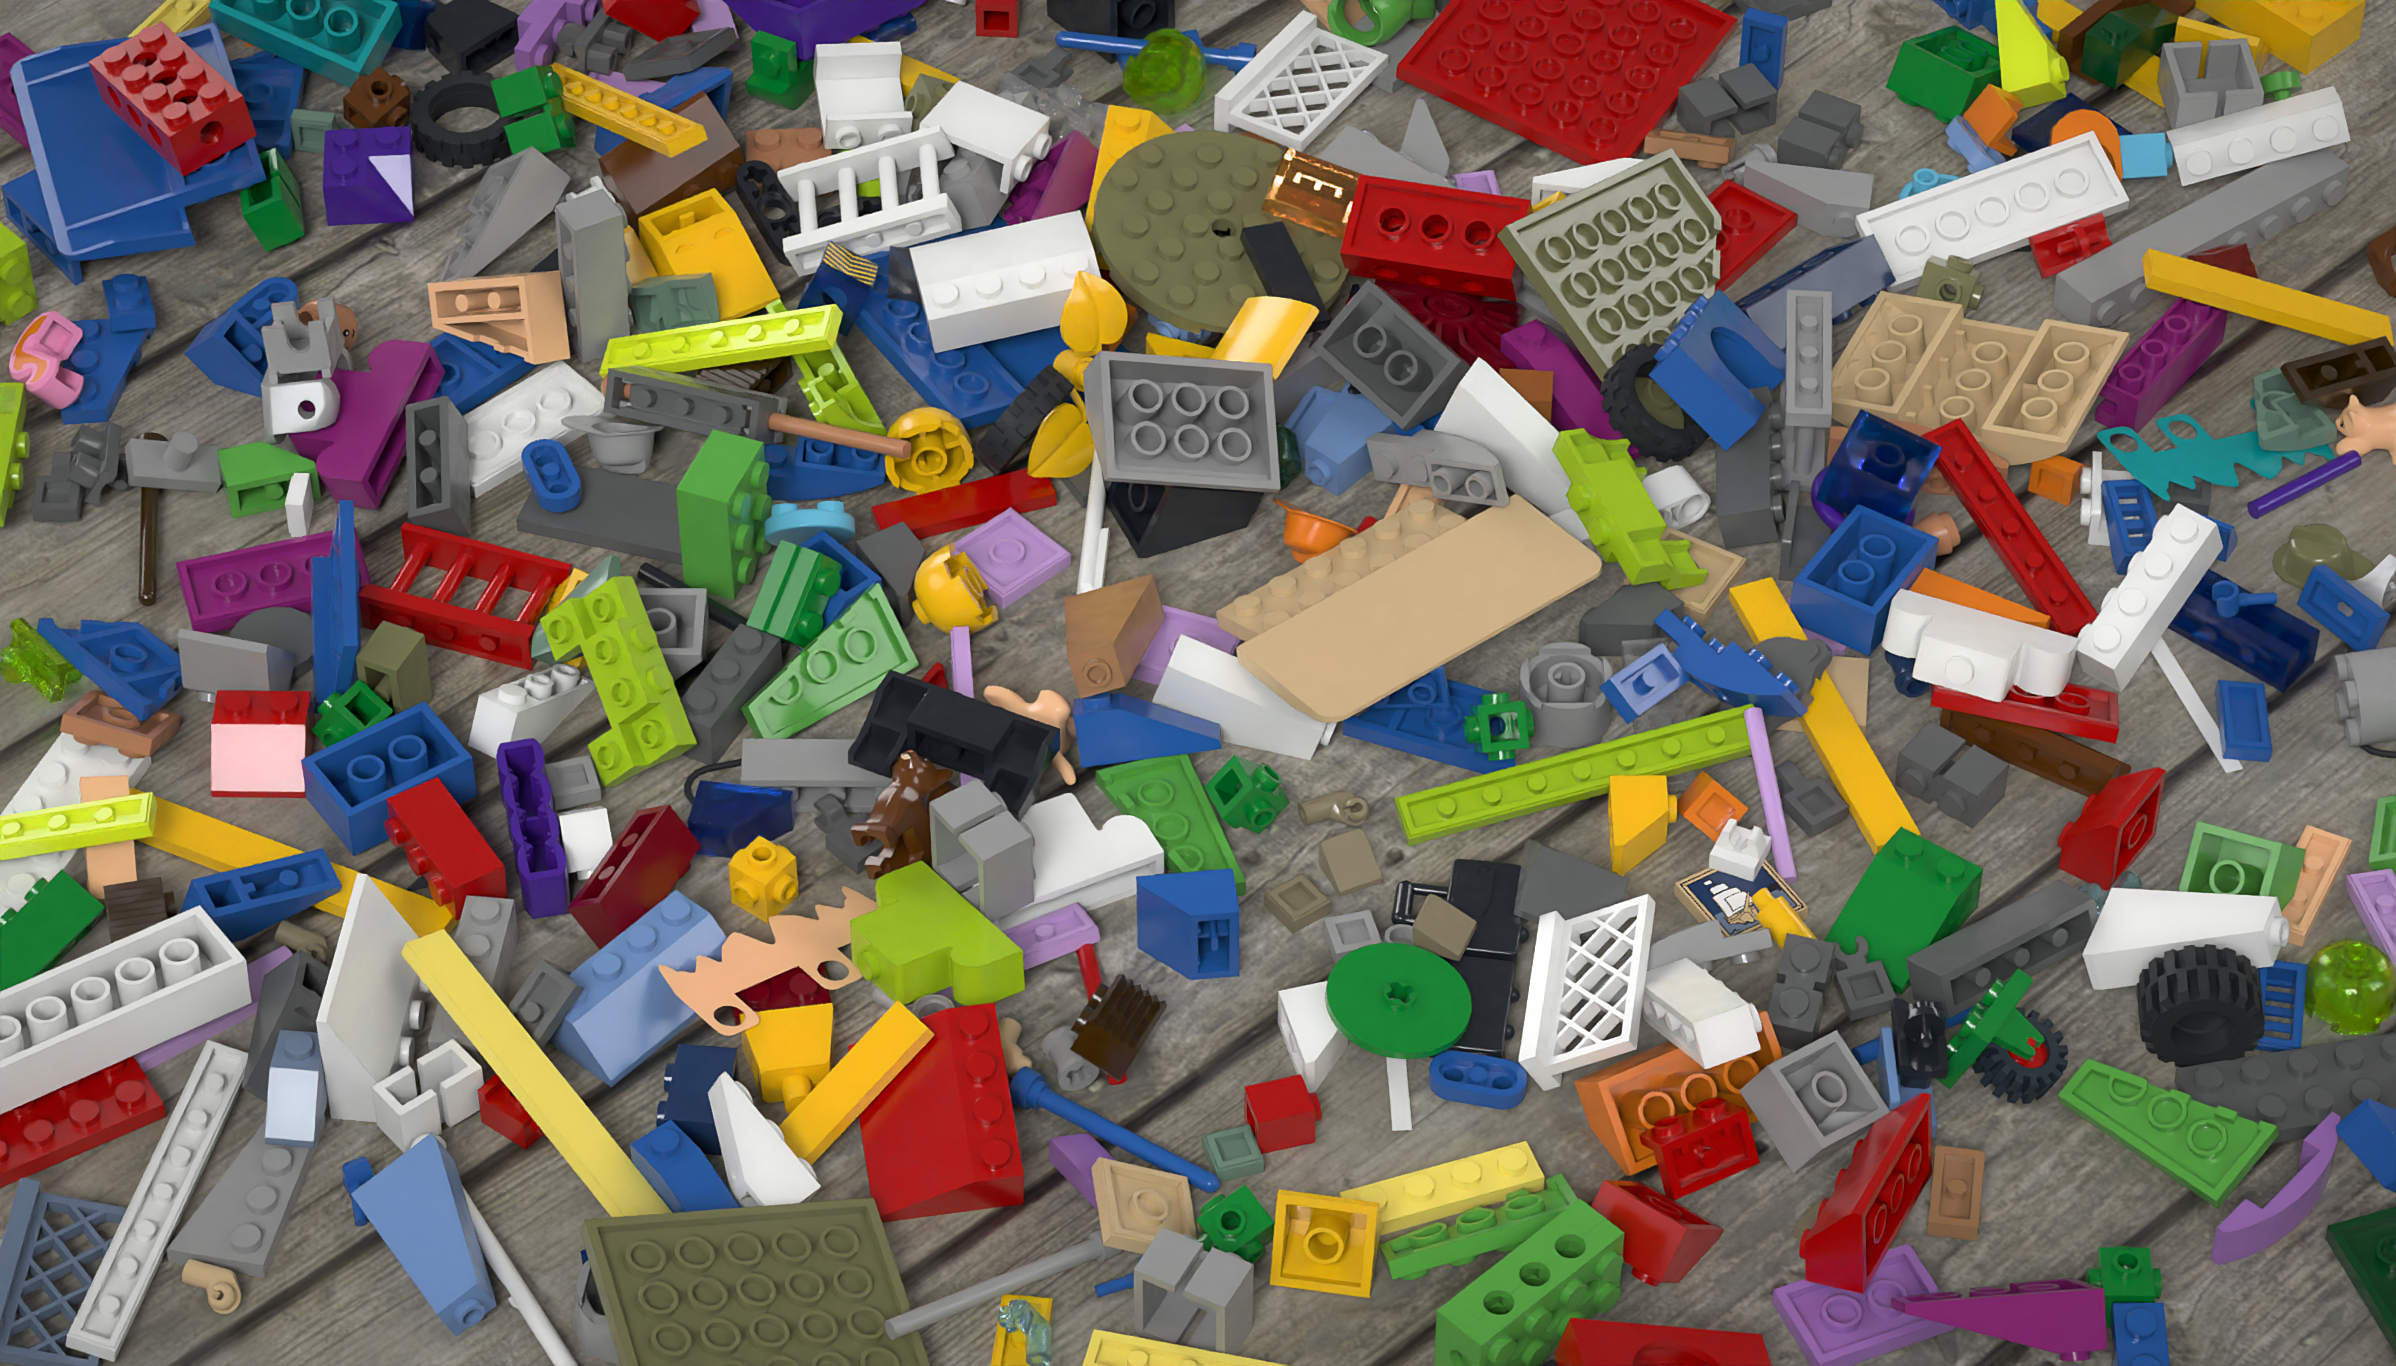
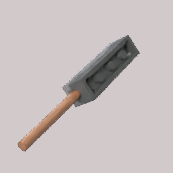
[601,365,911,459]

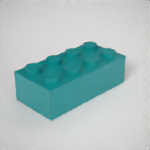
[208,0,403,88]

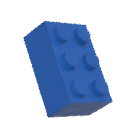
[1790,504,1939,656]
[301,701,477,856]

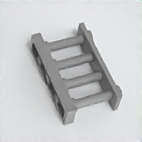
[1779,290,1832,492]

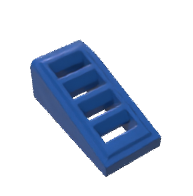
[2101,479,2158,575]
[2255,960,2307,1052]

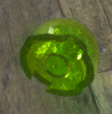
[1123,28,1208,115]
[2304,938,2396,1036]

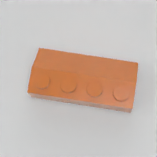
[1574,1010,1783,1176]

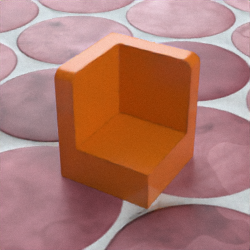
[1963,83,2024,157]
[2028,454,2089,506]
[1677,770,1749,843]

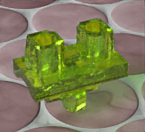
[0,617,82,703]

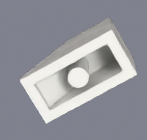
[555,806,612,880]
[1278,981,1348,1093]

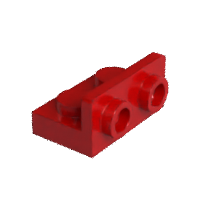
[1639,1097,1760,1200]

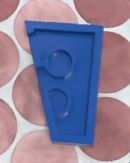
[61,319,156,425]

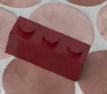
[567,804,701,950]

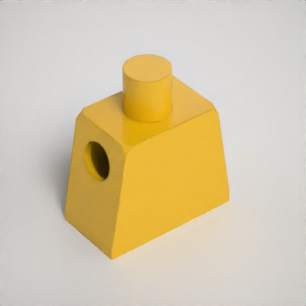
[740,1003,835,1114]

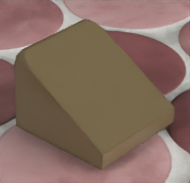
[1319,828,1383,897]
[1412,894,1477,961]

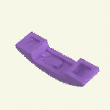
[2211,1112,2340,1265]

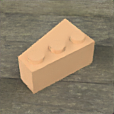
[427,270,570,365]

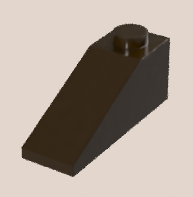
[2280,336,2396,410]

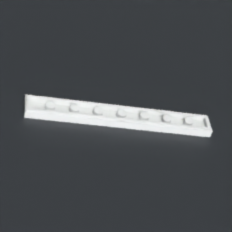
[66,1040,248,1362]

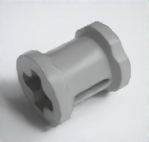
[1041,1026,1099,1091]

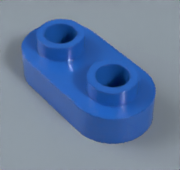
[226,277,300,335]
[521,439,582,513]
[1429,1051,1527,1110]

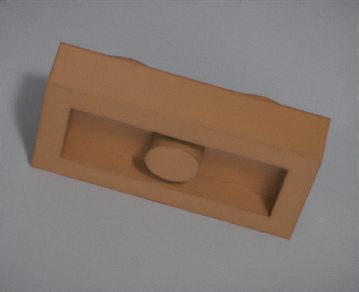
[1644,128,1737,168]
[1926,1145,1985,1241]

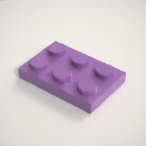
[1772,1243,1955,1366]

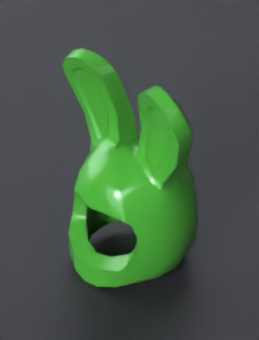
[1327,0,1436,47]

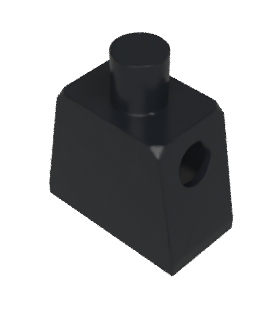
[421,0,519,76]

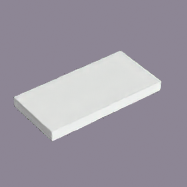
[463,360,616,498]

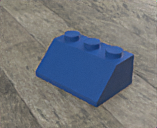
[594,67,733,157]

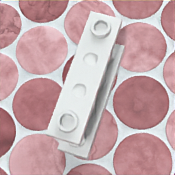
[777,125,962,277]

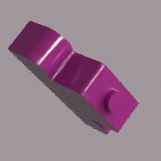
[288,340,445,510]

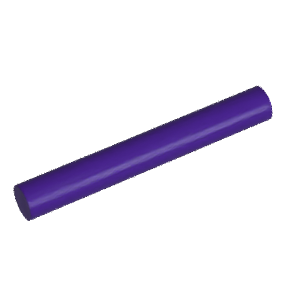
[2247,450,2362,519]

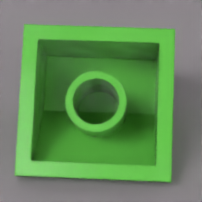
[2178,821,2306,912]

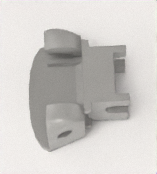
[261,297,353,445]

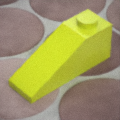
[1995,0,2069,110]

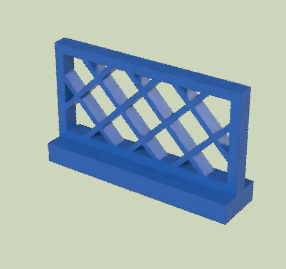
[310,500,361,714]

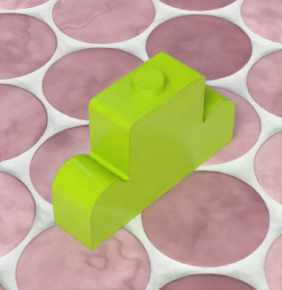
[850,860,1025,1006]

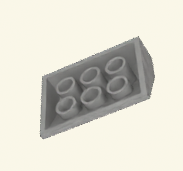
[1083,351,1281,493]

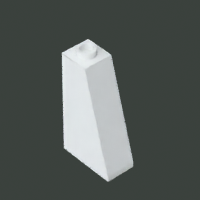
[1433,357,1571,516]
[1151,634,1337,760]
[2082,888,2290,990]

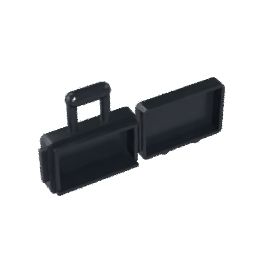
[1391,859,1529,1059]

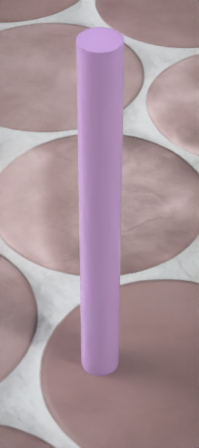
[1744,707,1798,885]

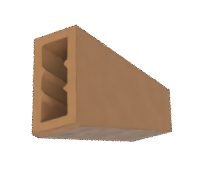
[1064,574,1165,699]

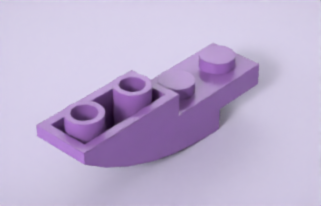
[514,0,603,72]

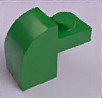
[745,30,815,110]

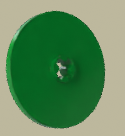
[1325,943,1472,1059]

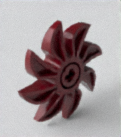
[1345,279,1524,374]

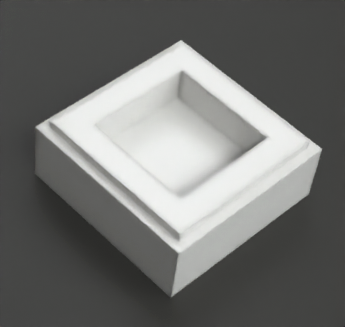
[285,473,314,537]

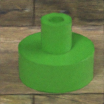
[2260,71,2302,102]

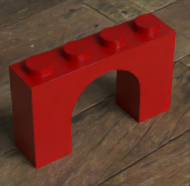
[1554,1318,1772,1366]

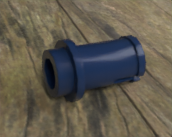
[1884,650,1929,698]

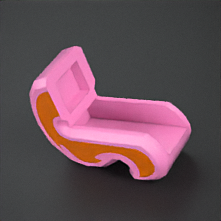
[9,311,84,410]

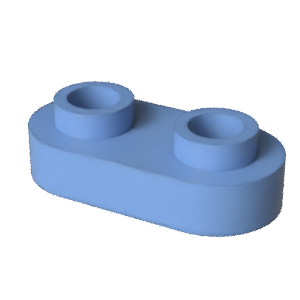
[1945,115,2007,174]

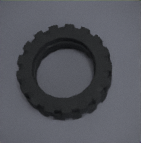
[410,71,524,169]
[1600,343,1710,463]
[972,364,1075,475]

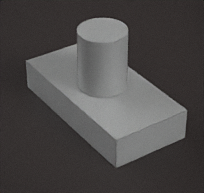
[125,431,221,493]

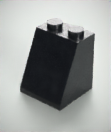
[1047,0,1175,64]
[1105,482,1264,558]

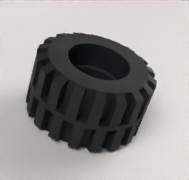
[2137,944,2265,1068]

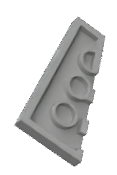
[166,1115,326,1278]

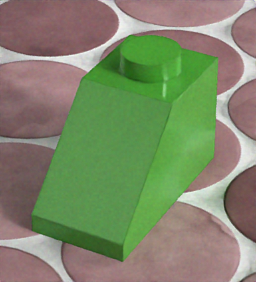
[217,441,321,519]

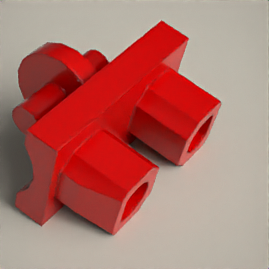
[2028,213,2113,279]

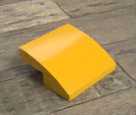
[1209,296,1319,381]

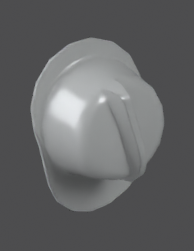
[561,416,665,474]

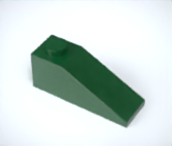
[2080,3,2179,90]

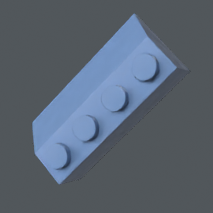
[548,890,727,1087]

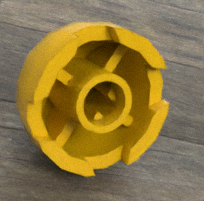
[884,407,974,495]
[912,542,998,635]

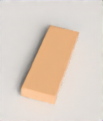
[79,775,137,907]
[2281,825,2352,947]

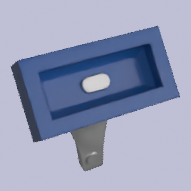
[2297,554,2396,652]

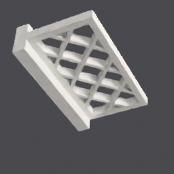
[1214,10,1389,152]
[1518,894,1656,1091]

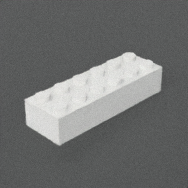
[0,905,252,1114]

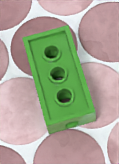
[1434,1198,1624,1366]

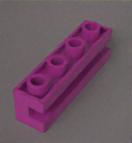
[2094,297,2228,439]

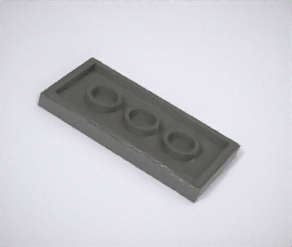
[516,464,682,565]

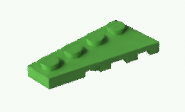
[741,582,919,739]
[1096,754,1246,896]
[2058,1058,2279,1209]
[1379,1173,1578,1280]

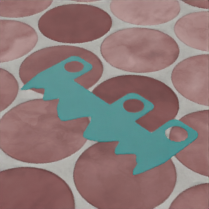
[2097,398,2336,502]

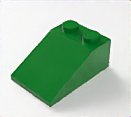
[1886,25,2002,124]
[1824,827,1983,994]

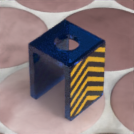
[796,240,879,337]

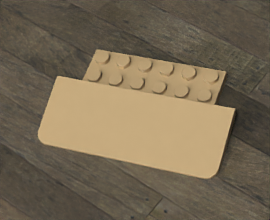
[1216,493,1602,723]

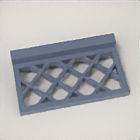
[0,1178,127,1366]

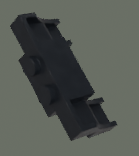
[848,670,1060,822]

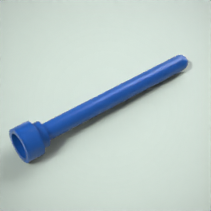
[1055,31,1257,75]
[1009,1066,1220,1193]

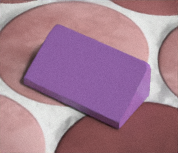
[1049,1133,1116,1211]

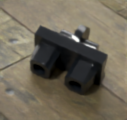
[1891,998,1949,1089]

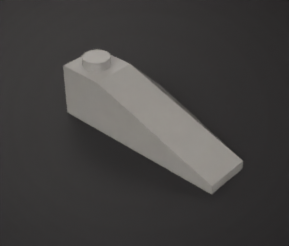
[438,146,571,282]

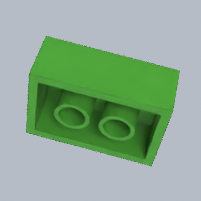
[676,429,772,601]

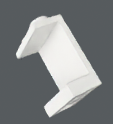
[813,41,913,149]
[919,81,1052,194]

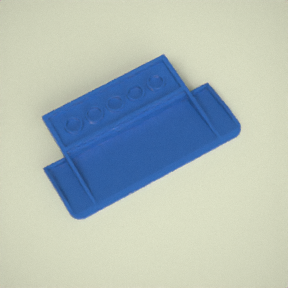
[10,21,267,261]
[817,213,1130,434]

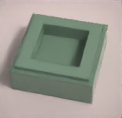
[290,109,337,154]
[1202,1124,1264,1182]

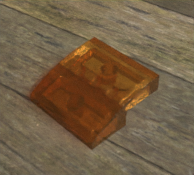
[1261,147,1361,239]

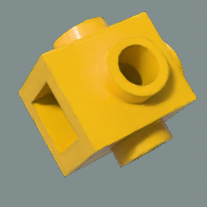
[728,836,799,924]

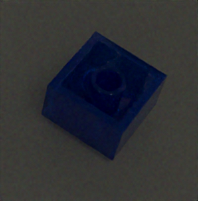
[1815,409,1943,524]

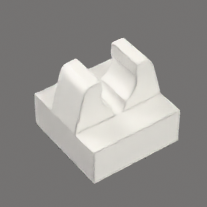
[1709,818,1772,882]

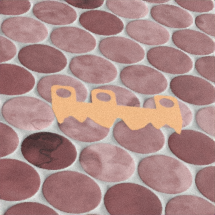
[658,886,877,1036]

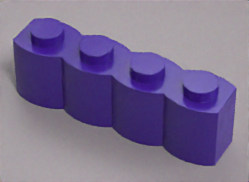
[496,738,571,919]

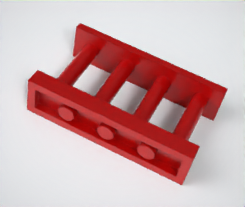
[358,522,573,671]

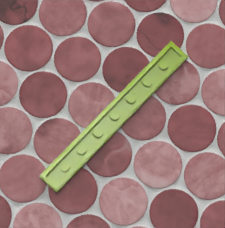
[1394,703,1754,846]

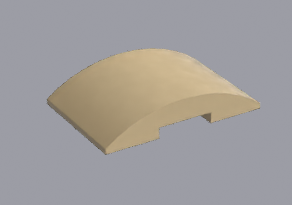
[1832,291,2130,466]

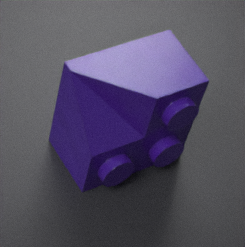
[323,126,415,226]

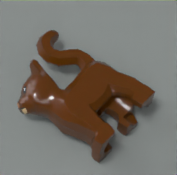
[851,750,957,880]

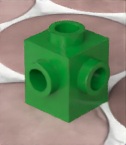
[311,679,394,748]
[1464,692,1534,761]
[1204,754,1290,834]
[1196,1184,1275,1264]
[2086,1246,2162,1327]

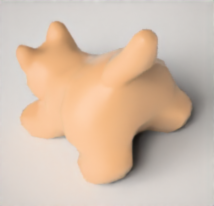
[2335,394,2396,465]
[983,686,1077,785]

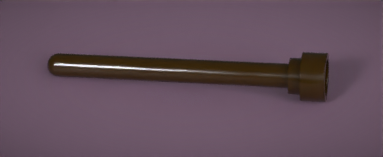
[135,432,169,606]

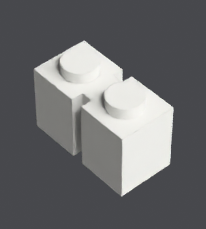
[371,1039,484,1153]

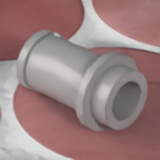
[1721,143,1778,186]

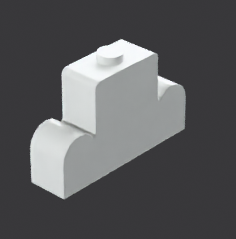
[1882,588,2079,702]
[971,793,1164,931]

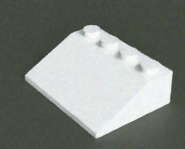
[909,210,1101,353]
[316,873,431,1122]

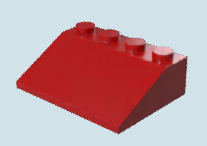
[848,1003,1024,1223]

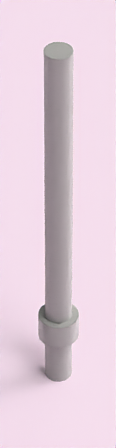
[885,1229,1122,1340]

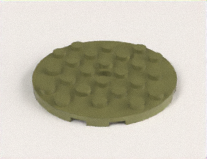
[1092,130,1349,334]

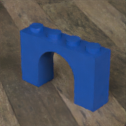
[1649,289,1786,451]

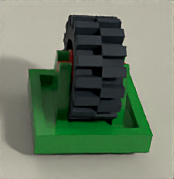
[1935,968,2068,1104]

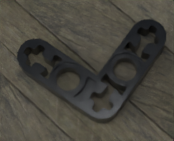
[735,160,882,267]

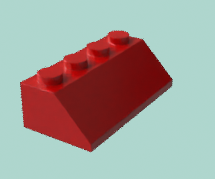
[1799,1093,1932,1294]

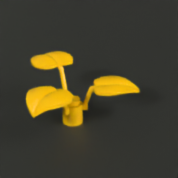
[1027,271,1128,478]

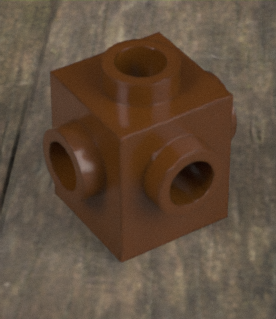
[343,66,410,129]

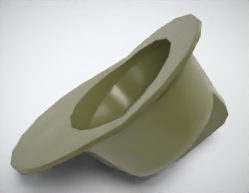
[2272,523,2376,588]

